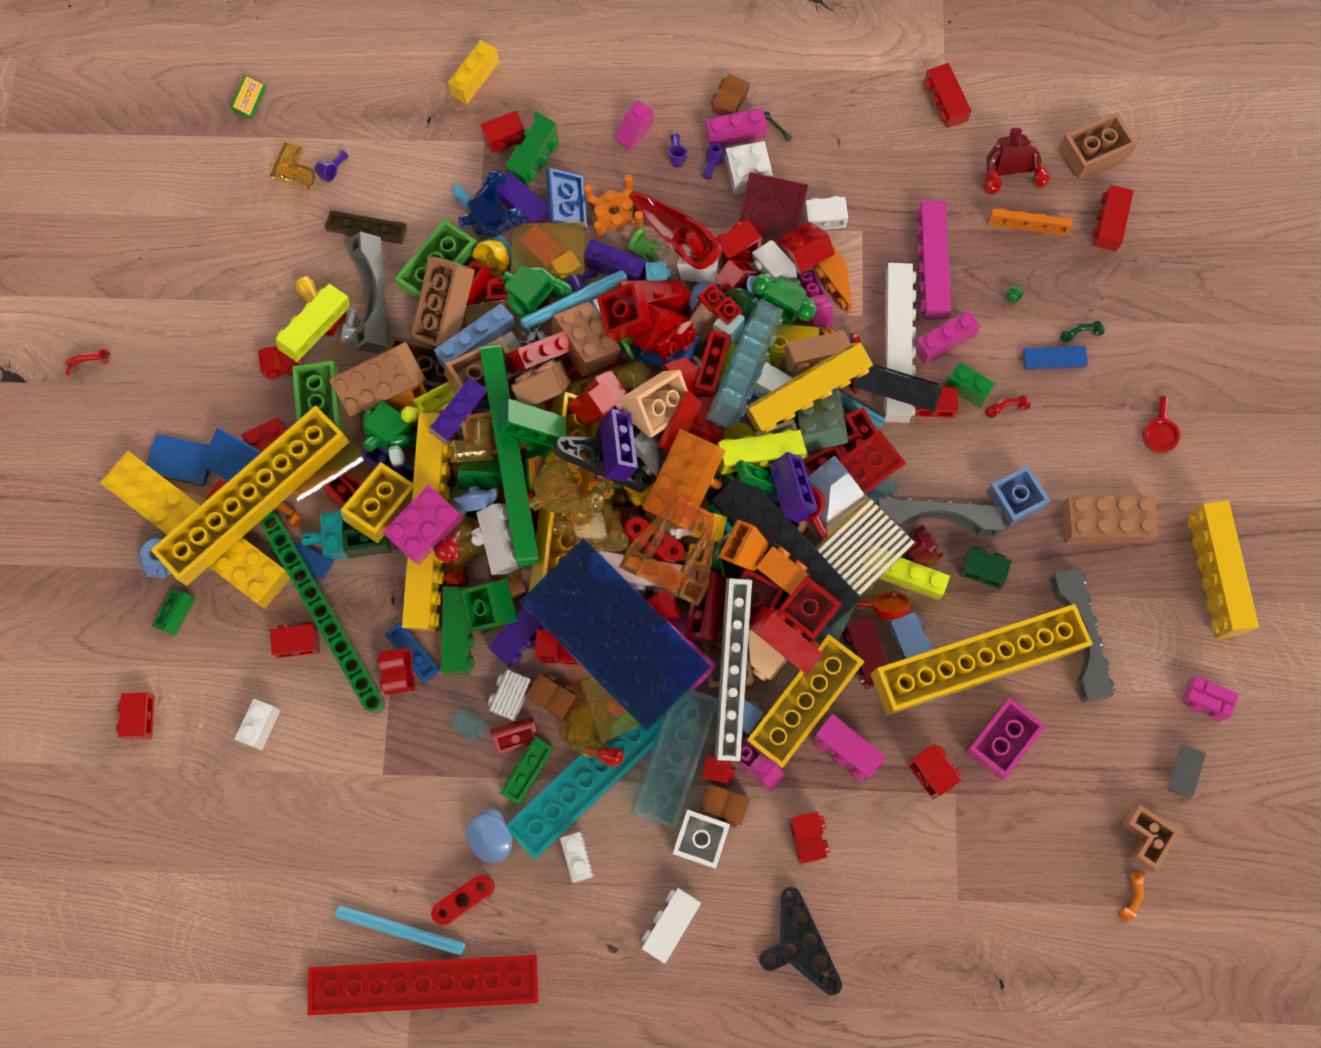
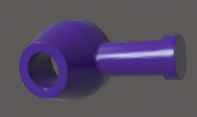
[668,133,688,168]
[702,143,725,180]
[315,150,348,182]
[564,267,598,293]

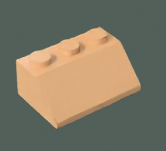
[620,370,688,437]
[748,630,788,682]

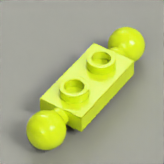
[401,381,456,423]

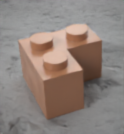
[1121,805,1180,871]

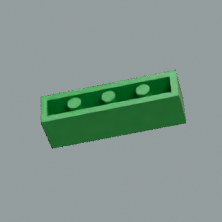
[441,587,475,676]

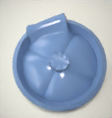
[453,486,499,512]
[138,534,171,579]

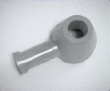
[341,309,357,345]

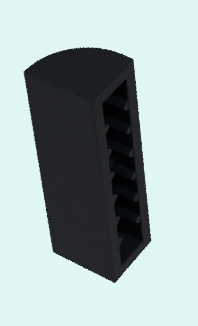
[854,363,943,412]

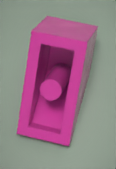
[615,100,654,150]

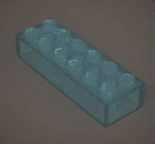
[706,299,783,429]
[630,685,719,829]

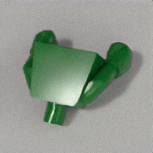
[502,266,572,331]
[752,274,816,326]
[362,401,417,452]

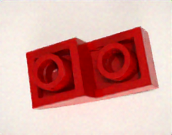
[696,282,742,326]
[656,321,696,362]

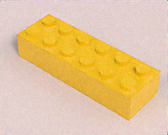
[743,343,873,432]
[1188,500,1259,639]
[747,634,864,768]

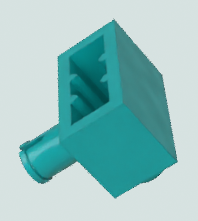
[301,511,349,560]

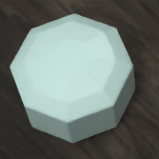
[388,445,404,468]

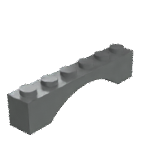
[349,231,388,354]
[873,497,1004,538]
[1050,568,1115,703]

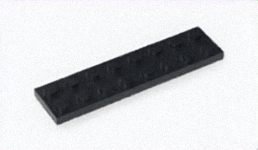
[712,475,862,629]

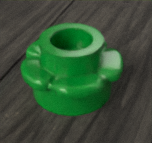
[1006,285,1024,304]

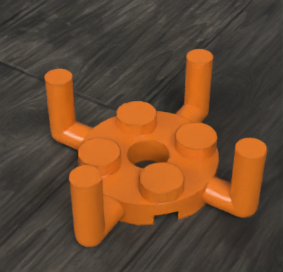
[584,175,643,238]

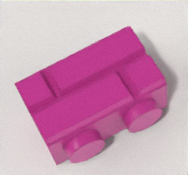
[1182,676,1239,721]

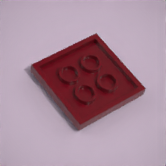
[739,172,809,241]

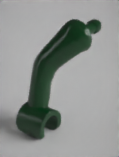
[1060,321,1105,343]

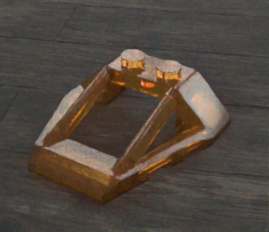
[619,496,719,606]

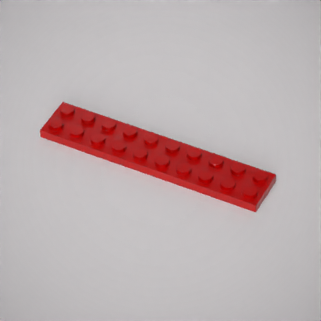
[307,955,539,1016]

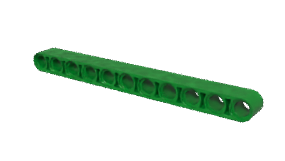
[480,343,540,567]
[260,512,385,714]

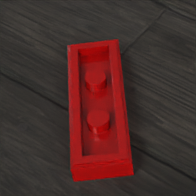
[657,391,702,455]

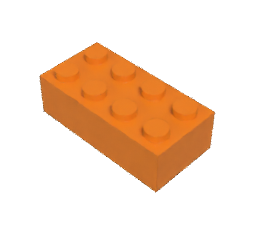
[643,429,726,530]

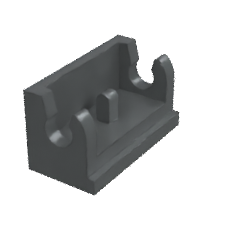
[1168,745,1206,799]

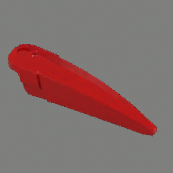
[629,191,722,270]

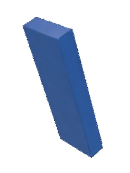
[1023,346,1088,370]
[268,537,334,580]
[385,621,441,684]

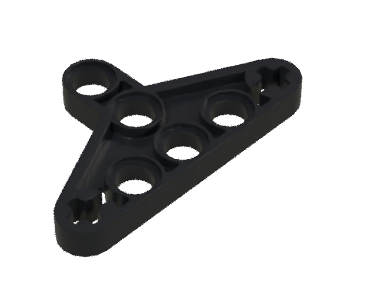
[553,426,652,493]
[759,887,842,996]

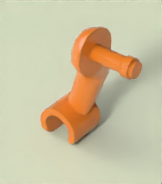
[272,502,303,528]
[1118,871,1146,923]

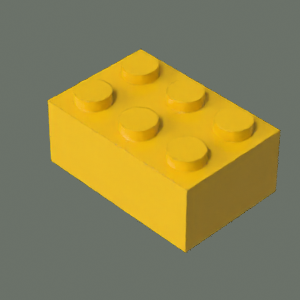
[340,462,413,543]

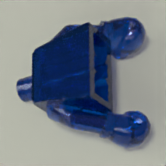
[458,170,526,237]

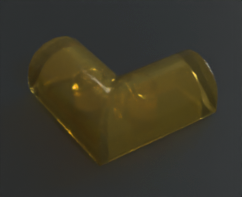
[270,142,315,189]
[449,417,494,462]

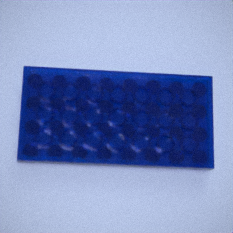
[519,538,711,731]

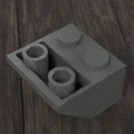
[633,429,668,477]

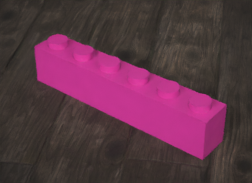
[916,201,951,319]

